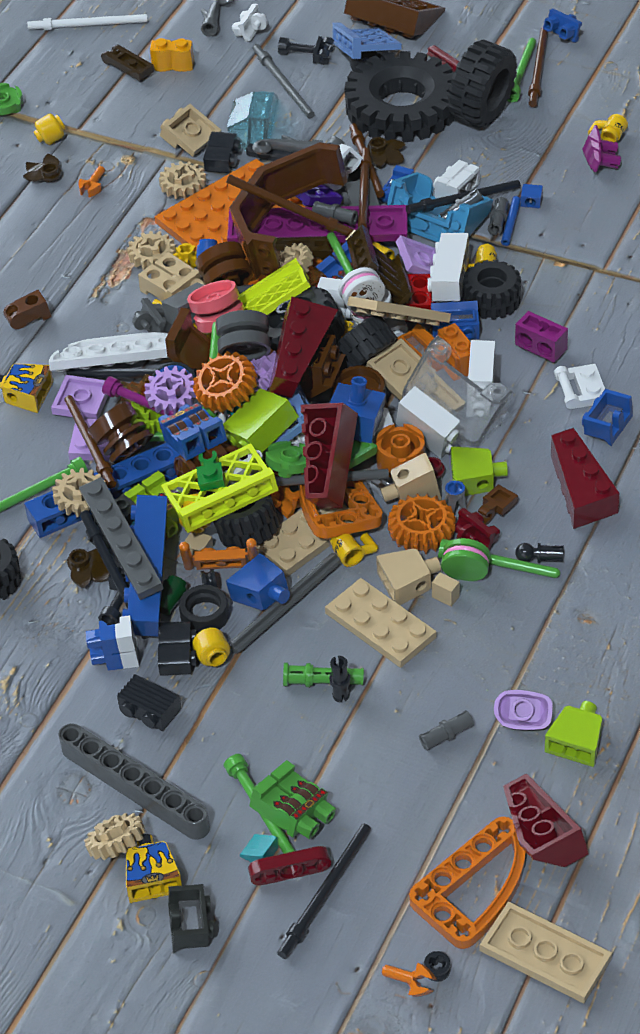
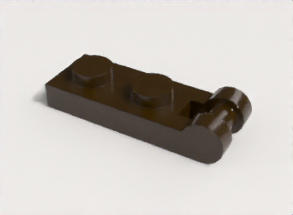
[101,44,155,81]
[275,236,333,260]

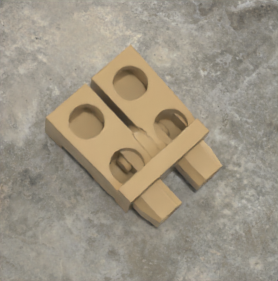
[138,252,204,301]

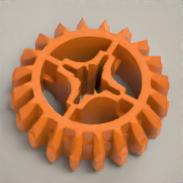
[193,351,258,414]
[388,493,456,554]

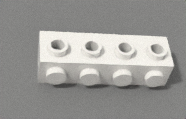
[428,233,469,302]

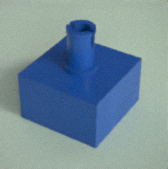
[330,376,386,444]

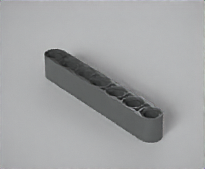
[58,723,210,840]

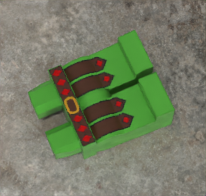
[249,760,336,840]

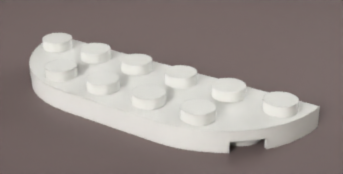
[49,332,168,372]

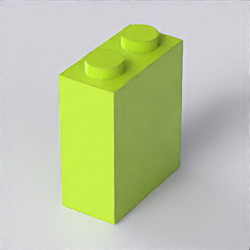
[223,388,299,453]

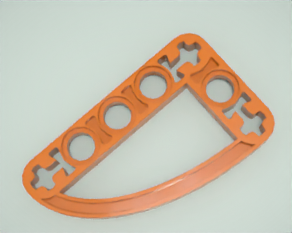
[299,468,383,539]
[409,816,525,949]

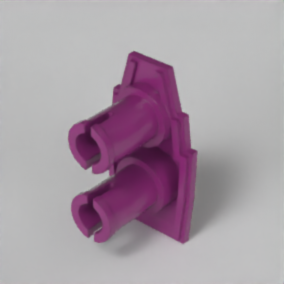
[582,125,621,172]

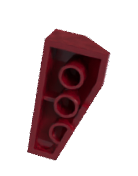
[503,773,589,867]

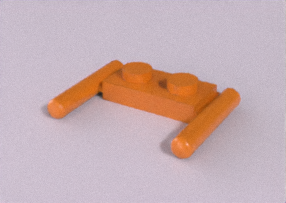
[179,538,258,570]

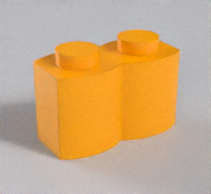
[150,38,194,72]

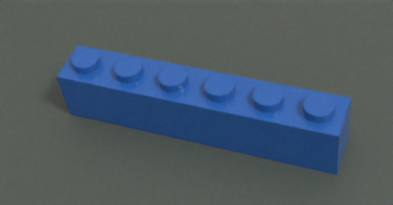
[122,495,167,636]

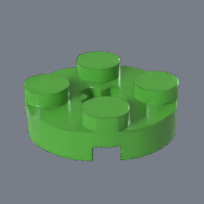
[0,83,23,115]
[265,441,306,478]

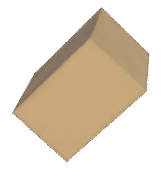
[184,532,214,555]
[432,573,460,607]

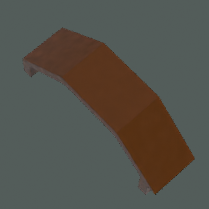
[229,142,347,279]
[165,307,346,400]

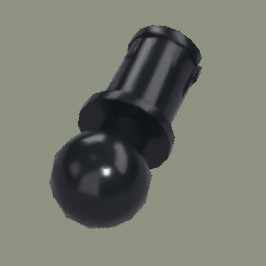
[515,543,564,563]

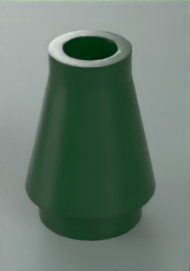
[160,575,187,615]

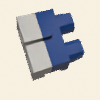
[86,615,139,671]

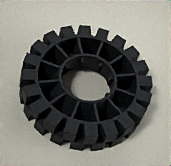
[345,51,454,142]

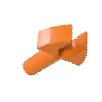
[78,166,105,197]
[382,963,437,997]

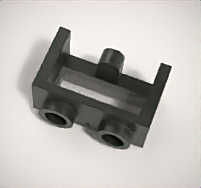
[168,884,214,953]

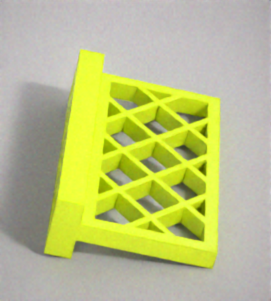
[238,258,311,315]
[161,443,279,533]

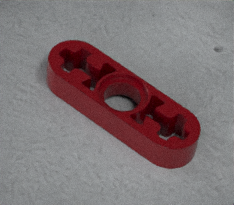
[248,846,331,885]

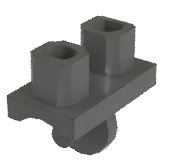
[132,298,172,333]

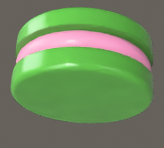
[441,538,491,581]

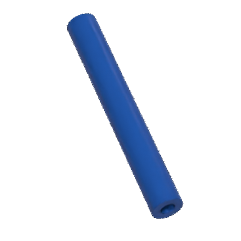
[501,196,521,246]

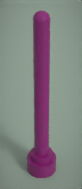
[102,376,174,416]

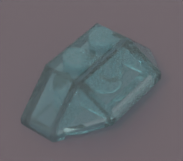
[227,91,278,151]

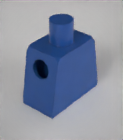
[226,553,290,610]

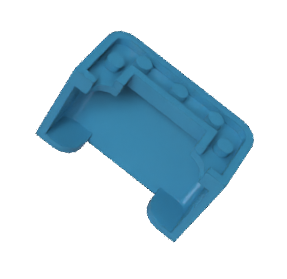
[387,172,493,242]

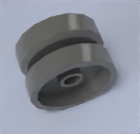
[215,310,271,361]

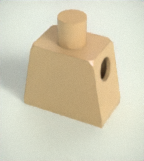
[380,453,442,502]
[376,549,441,605]

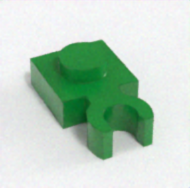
[196,451,225,492]

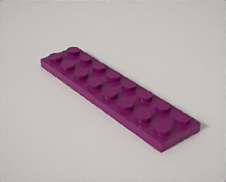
[227,205,407,243]

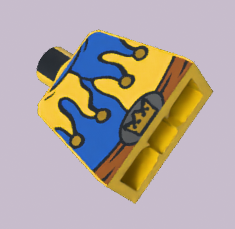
[0,364,53,413]
[126,834,182,903]

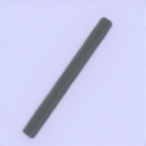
[229,553,341,654]

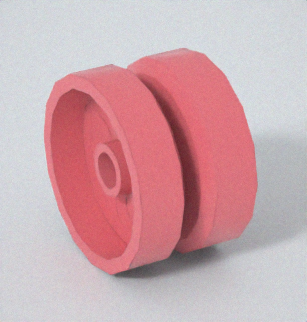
[187,280,245,333]

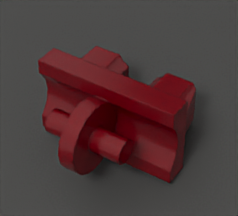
[455,508,500,551]

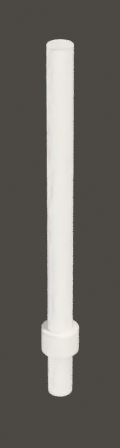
[27,14,148,31]

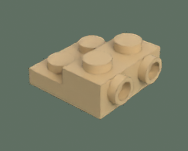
[160,104,221,157]

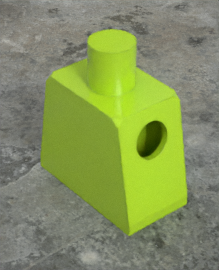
[451,447,508,496]
[544,701,603,767]

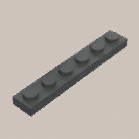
[79,477,163,600]

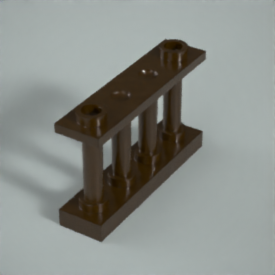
[346,224,413,305]

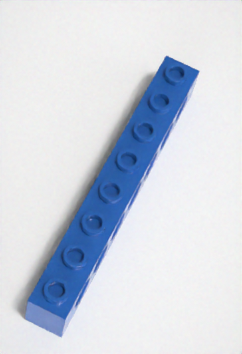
[24,442,196,538]

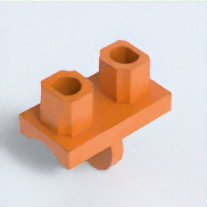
[270,476,301,519]

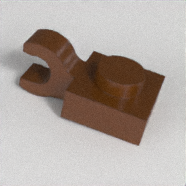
[478,484,518,525]

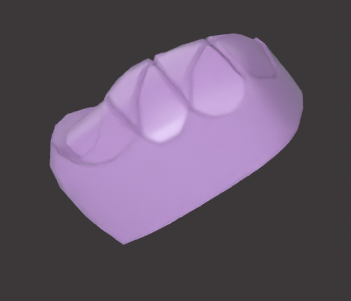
[494,690,553,730]

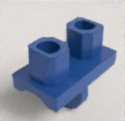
[543,8,582,43]

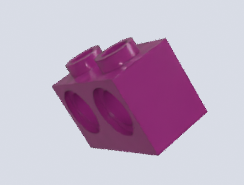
[515,311,568,363]

